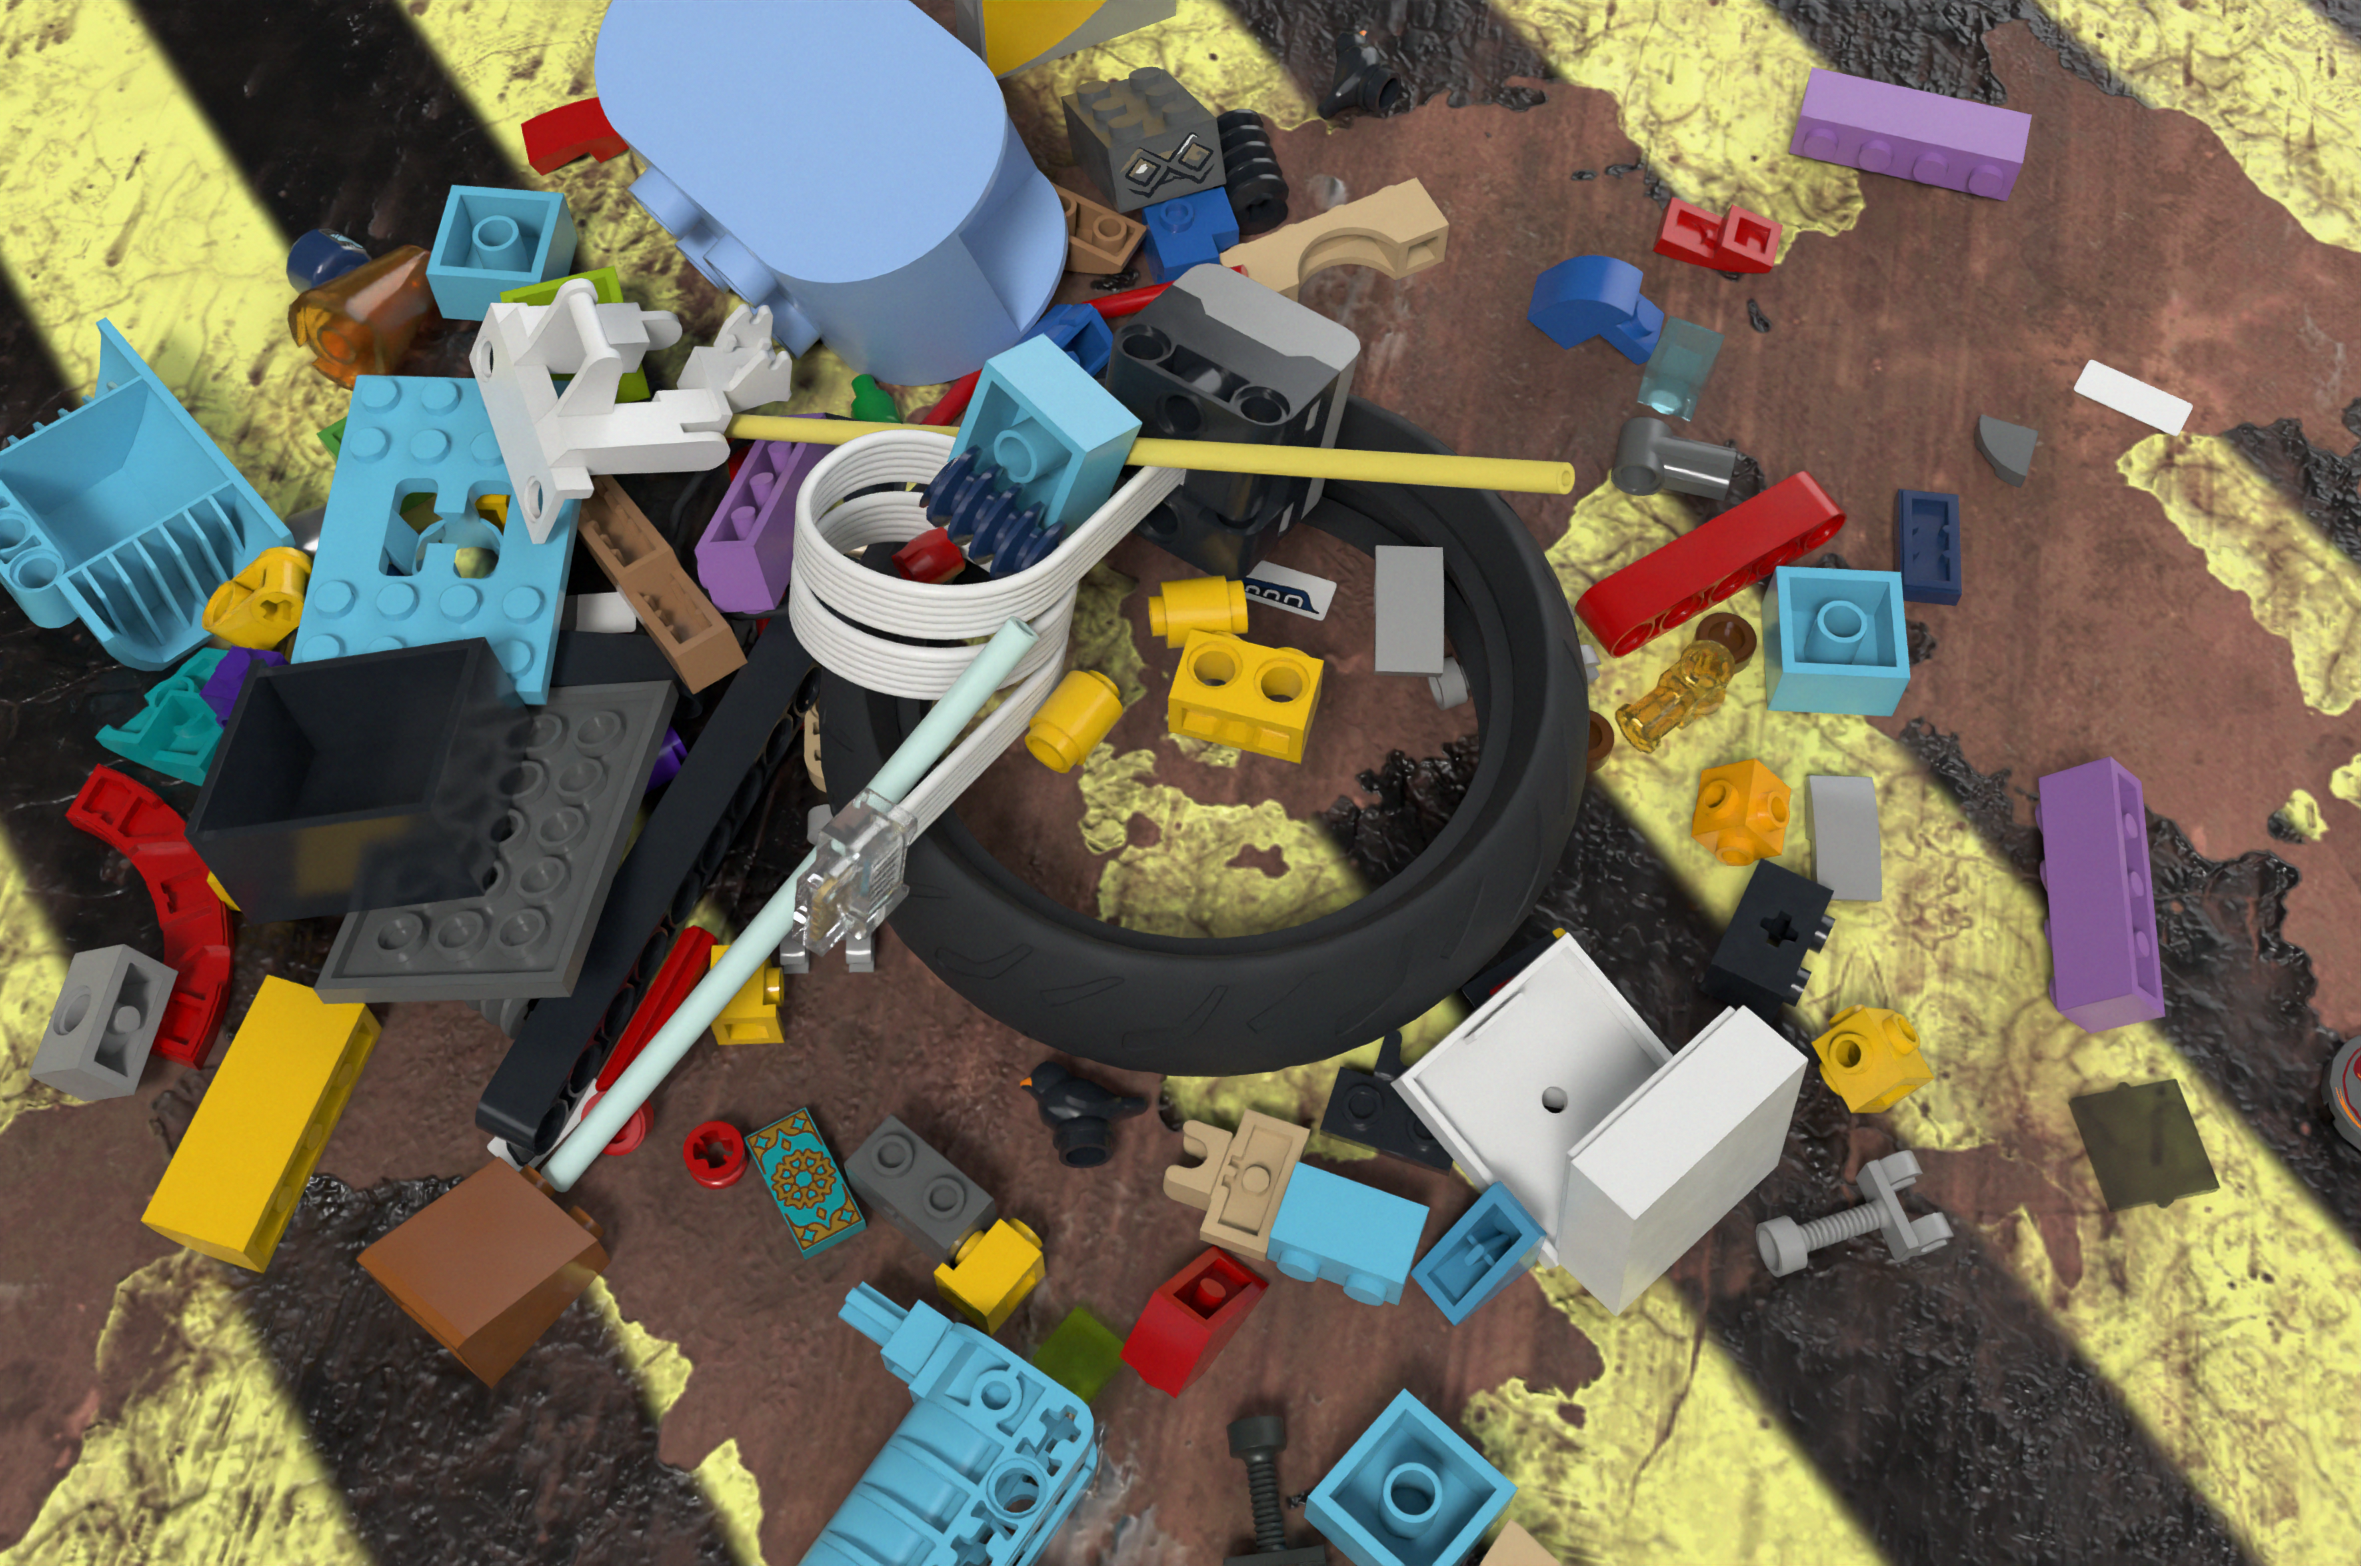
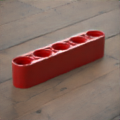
[1574,471,1847,659]

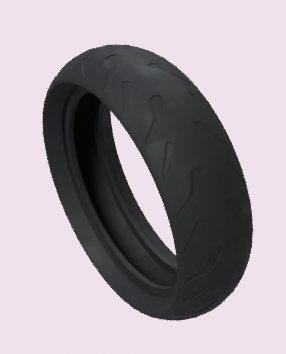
[818,378,1590,1077]

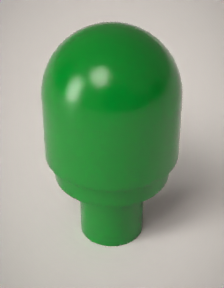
[851,374,903,424]

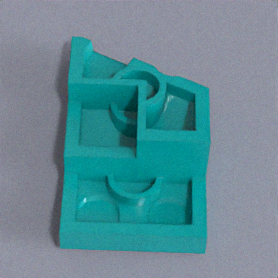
[95,647,229,786]

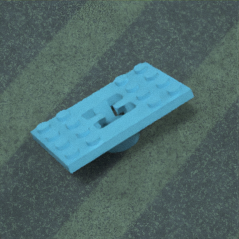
[290,375,582,705]

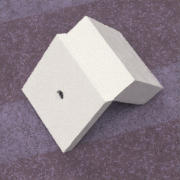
[1390,932,1808,1317]

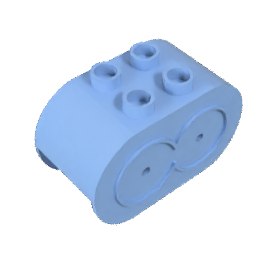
[594,0,1068,386]

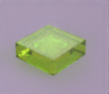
[1032,1306,1126,1406]

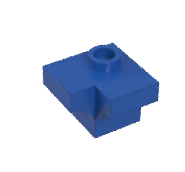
[1142,187,1239,285]

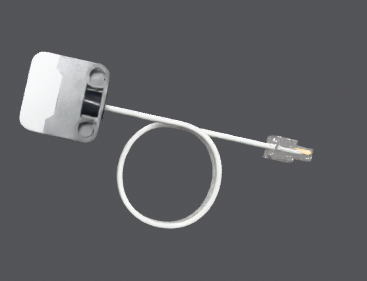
[789,263,1361,957]

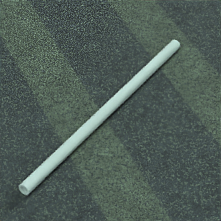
[541,616,1039,1192]

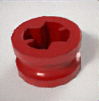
[683,1121,749,1190]

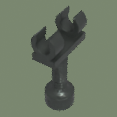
[1222,1416,1326,1566]

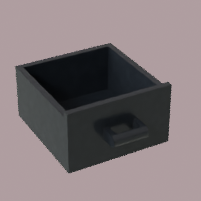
[183,636,534,925]

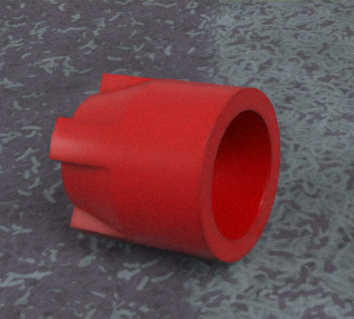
[891,527,965,585]

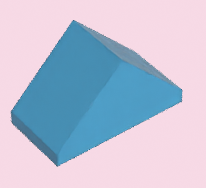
[1410,1181,1547,1326]

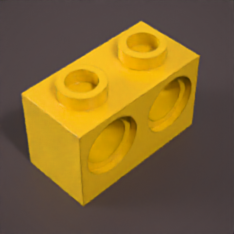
[1168,629,1324,764]

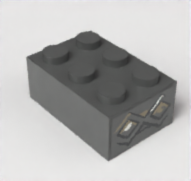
[1061,67,1226,213]

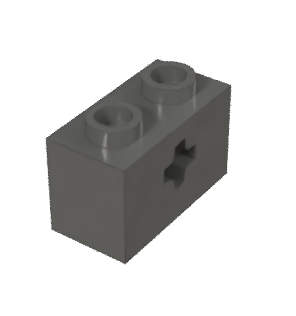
[844,1114,998,1271]

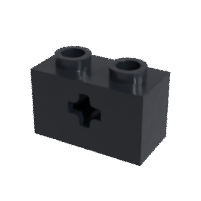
[1699,858,1836,1023]

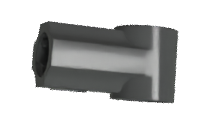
[1611,417,1736,501]

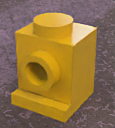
[710,941,785,1045]
[933,1218,1045,1337]

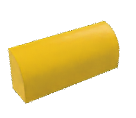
[141,975,383,1273]

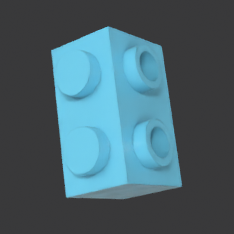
[1267,1161,1430,1306]

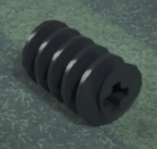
[1213,109,1289,235]

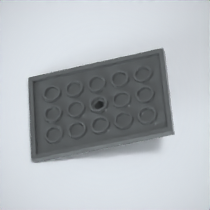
[313,680,679,1004]

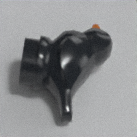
[1316,30,1401,120]
[1020,1061,1148,1168]

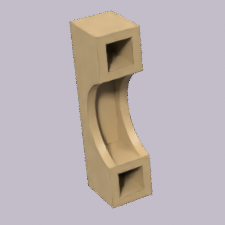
[1219,177,1449,303]

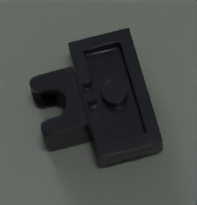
[1320,1030,1454,1177]

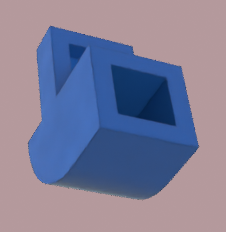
[1527,255,1664,366]

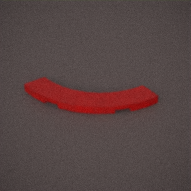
[65,763,235,1071]

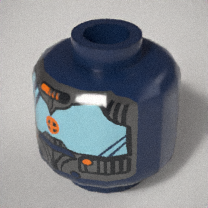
[286,228,375,313]

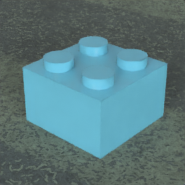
[425,185,578,321]
[947,333,1142,542]
[1761,566,1910,716]
[1304,1388,1518,1566]

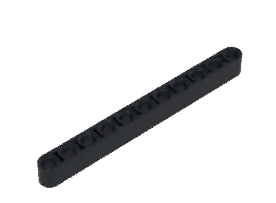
[475,553,860,1156]

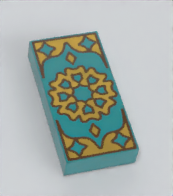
[744,1107,867,1260]

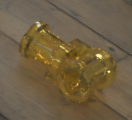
[1615,640,1736,754]

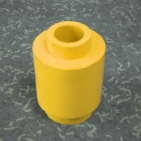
[1148,575,1248,649]
[1024,670,1123,773]

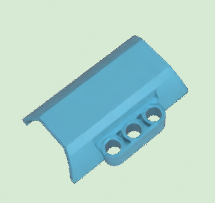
[0,317,296,671]

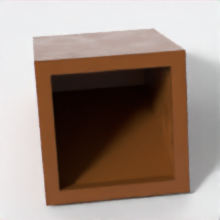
[356,1156,611,1389]

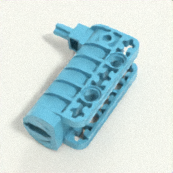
[797,1281,1098,1566]

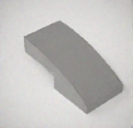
[1373,545,1444,677]
[1806,775,1882,903]

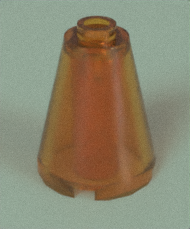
[287,245,436,391]

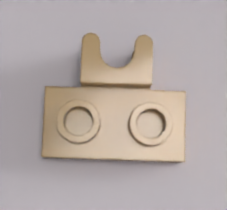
[1163,1108,1310,1262]

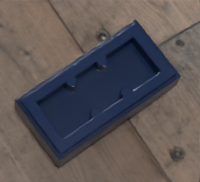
[1894,489,1962,606]

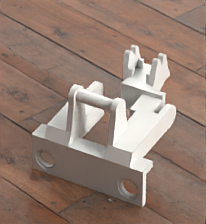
[469,278,792,544]

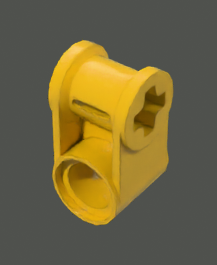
[202,546,313,651]

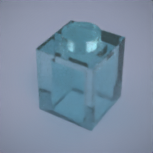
[1637,316,1725,421]

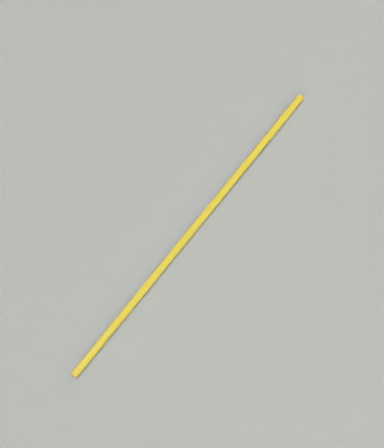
[723,414,1575,495]

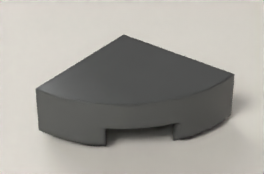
[1974,414,2039,488]

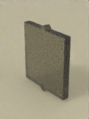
[2068,1079,2220,1212]

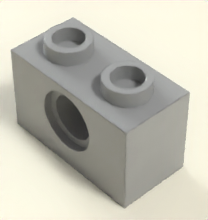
[28,944,178,1102]

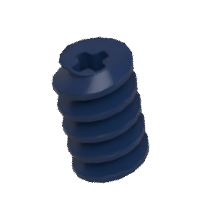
[919,444,1067,580]

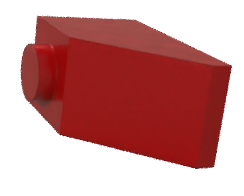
[1119,1245,1269,1399]

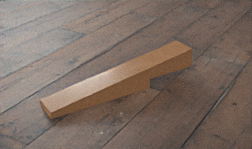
[576,474,748,695]

